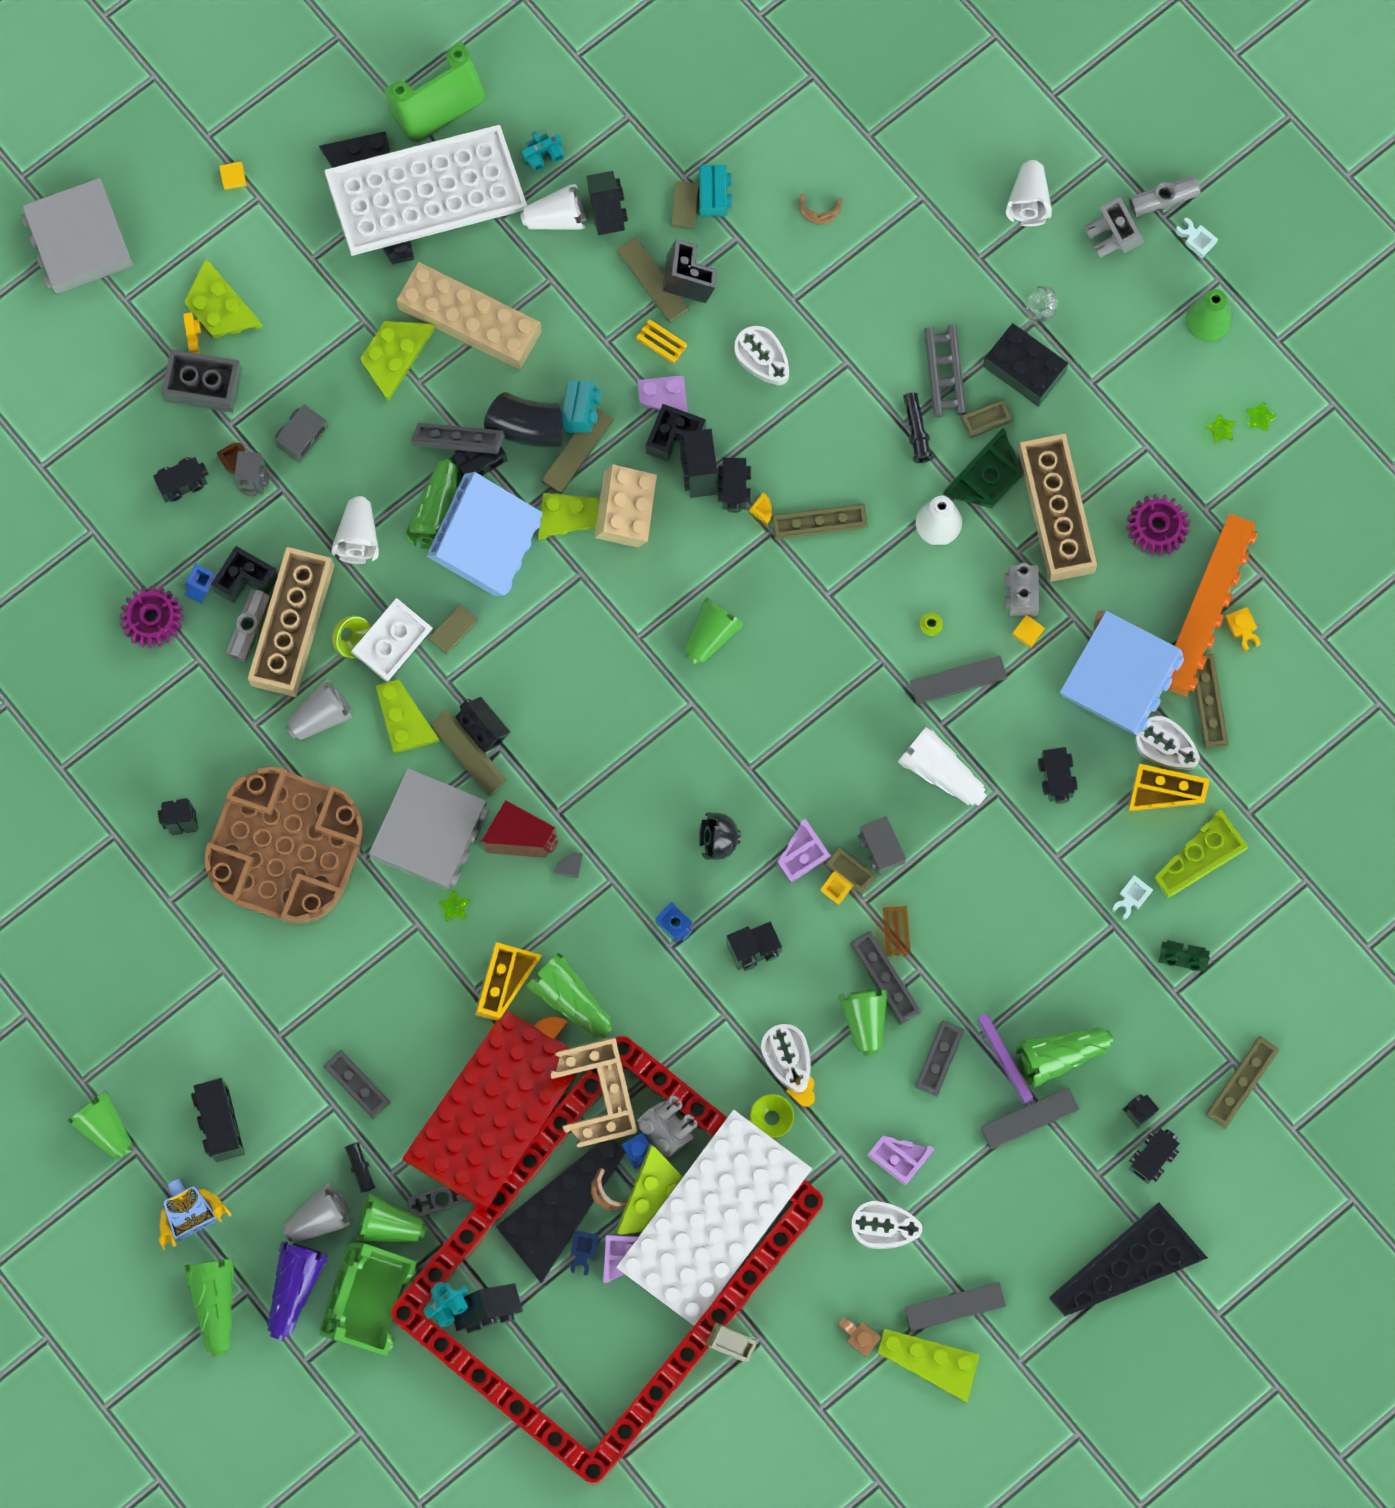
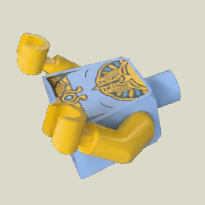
[159,1179,232,1250]

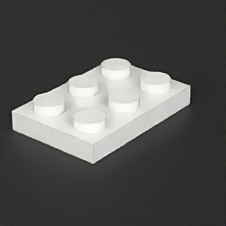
[351,598,433,682]

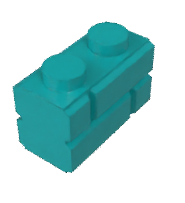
[699,165,732,216]
[562,380,601,433]

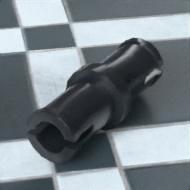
[344,1142,376,1193]

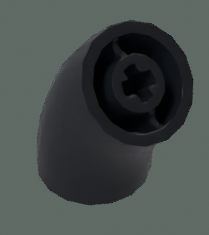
[484,392,563,447]

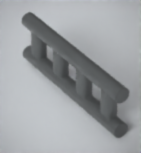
[924,325,966,417]

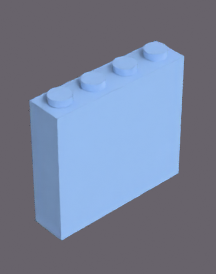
[426,472,543,596]
[1060,611,1184,736]

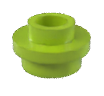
[919,613,943,636]

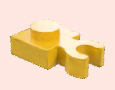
[183,312,201,354]
[1225,607,1260,652]

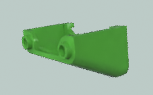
[384,41,485,142]
[320,1242,417,1356]

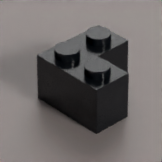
[586,171,628,235]
[663,239,717,303]
[646,404,706,462]
[211,546,278,603]
[726,921,782,971]
[450,1283,523,1333]

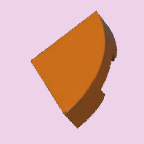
[534,1017,568,1039]

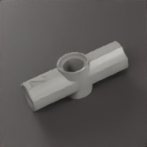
[1128,175,1201,217]
[226,589,271,662]

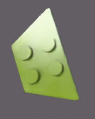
[184,259,263,339]
[360,321,435,401]
[616,1144,683,1235]

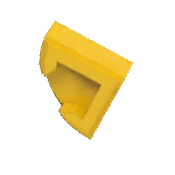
[749,492,772,526]

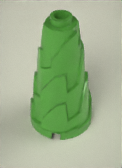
[405,459,459,551]
[526,953,613,1038]
[1016,1027,1113,1088]
[184,1259,234,1356]

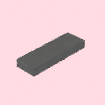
[915,1020,965,1097]
[323,1050,391,1119]

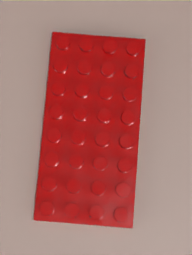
[402,1010,579,1210]

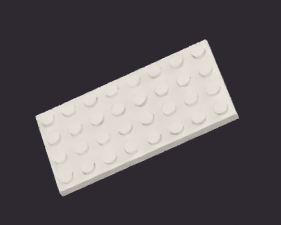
[324,125,527,256]
[616,1109,812,1326]

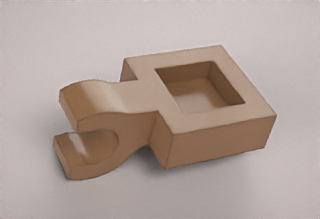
[837,1317,881,1357]

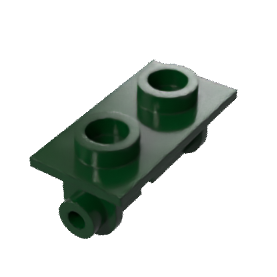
[1158,940,1210,972]

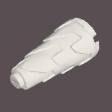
[898,725,987,806]

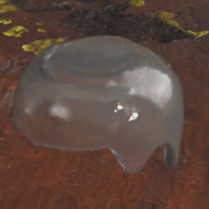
[1026,286,1058,321]

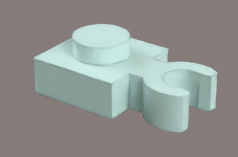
[1175,218,1218,258]
[1112,875,1153,920]

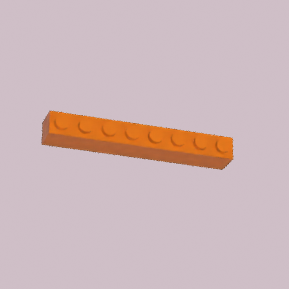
[1168,513,1258,697]

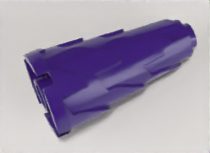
[267,1241,328,1340]

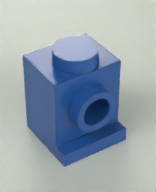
[184,563,216,603]
[655,902,693,942]
[622,1132,650,1169]

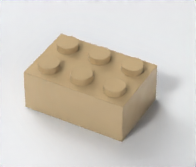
[595,465,657,548]

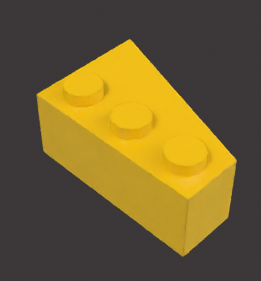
[1127,764,1210,812]

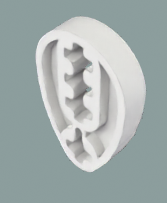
[734,326,789,385]
[1135,716,1200,770]
[761,1024,811,1092]
[851,1201,922,1249]

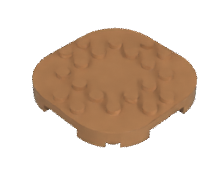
[205,767,364,924]

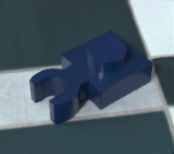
[570,1230,599,1276]

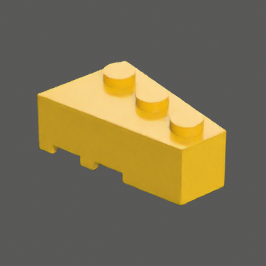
[475,942,542,1021]

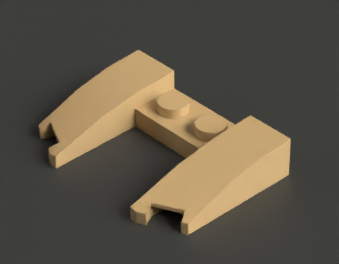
[550,1037,637,1148]

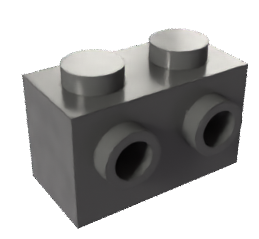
[275,405,328,463]
[234,451,269,496]
[857,816,906,874]

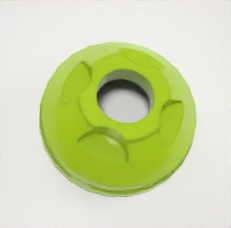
[332,615,371,658]
[750,1094,794,1139]

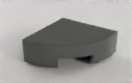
[555,853,583,878]

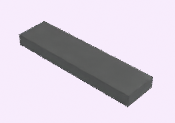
[411,423,505,454]
[910,656,1007,705]
[850,931,921,1025]
[981,1088,1079,1150]
[905,1282,1006,1332]

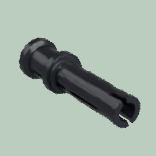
[903,392,934,464]

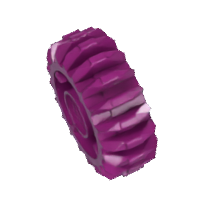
[1126,494,1190,557]
[119,585,184,649]

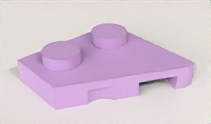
[638,375,688,413]
[777,819,831,883]
[867,1136,934,1186]
[603,1234,639,1283]

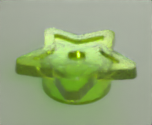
[1246,402,1276,431]
[1206,414,1235,443]
[439,891,470,921]

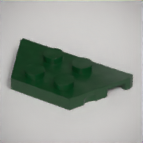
[943,428,1024,508]

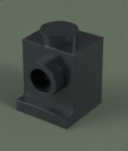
[1122,1094,1159,1128]

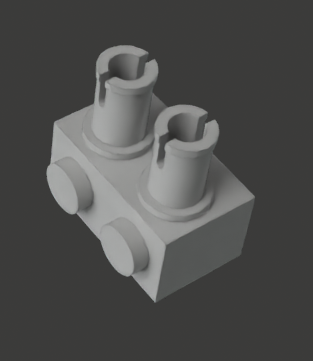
[1084,197,1145,258]
[1004,563,1039,617]
[635,1096,697,1159]

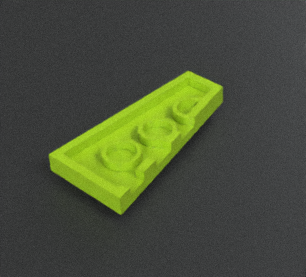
[1154,809,1248,898]
[878,1329,979,1403]

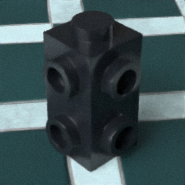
[153,457,209,503]
[718,458,751,513]
[455,697,510,753]
[1038,747,1078,804]
[1129,1128,1180,1184]

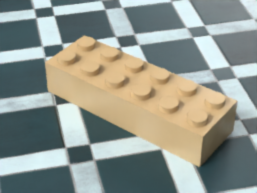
[396,262,542,370]
[1018,433,1097,582]
[248,547,334,697]

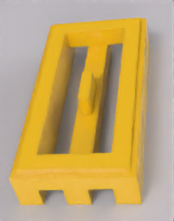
[636,319,687,364]

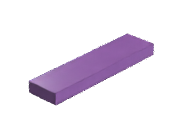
[977,1013,1033,1106]

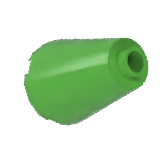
[1186,289,1232,341]
[684,597,745,665]
[839,989,887,1056]
[67,1090,132,1159]
[357,1193,426,1242]

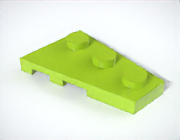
[538,493,600,540]
[376,679,440,754]

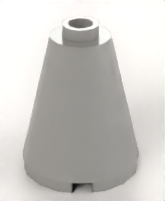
[286,678,354,740]
[283,1182,353,1243]

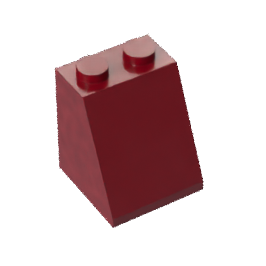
[481,800,559,858]

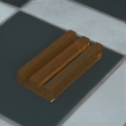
[883,906,911,956]

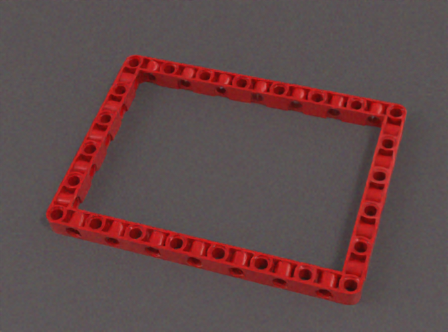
[391,1036,823,1485]

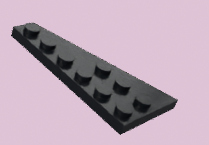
[319,131,414,265]
[496,1139,625,1284]
[1049,1202,1208,1317]

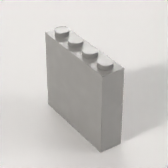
[21,178,134,294]
[369,768,489,891]

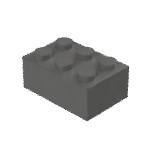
[161,349,242,413]

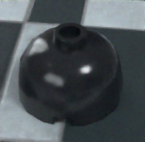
[699,812,741,860]

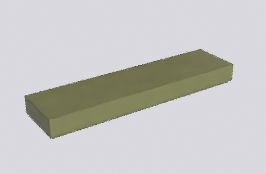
[617,237,689,323]
[542,408,613,494]
[772,504,868,540]
[1195,654,1229,749]
[430,709,507,797]
[1205,1036,1280,1129]

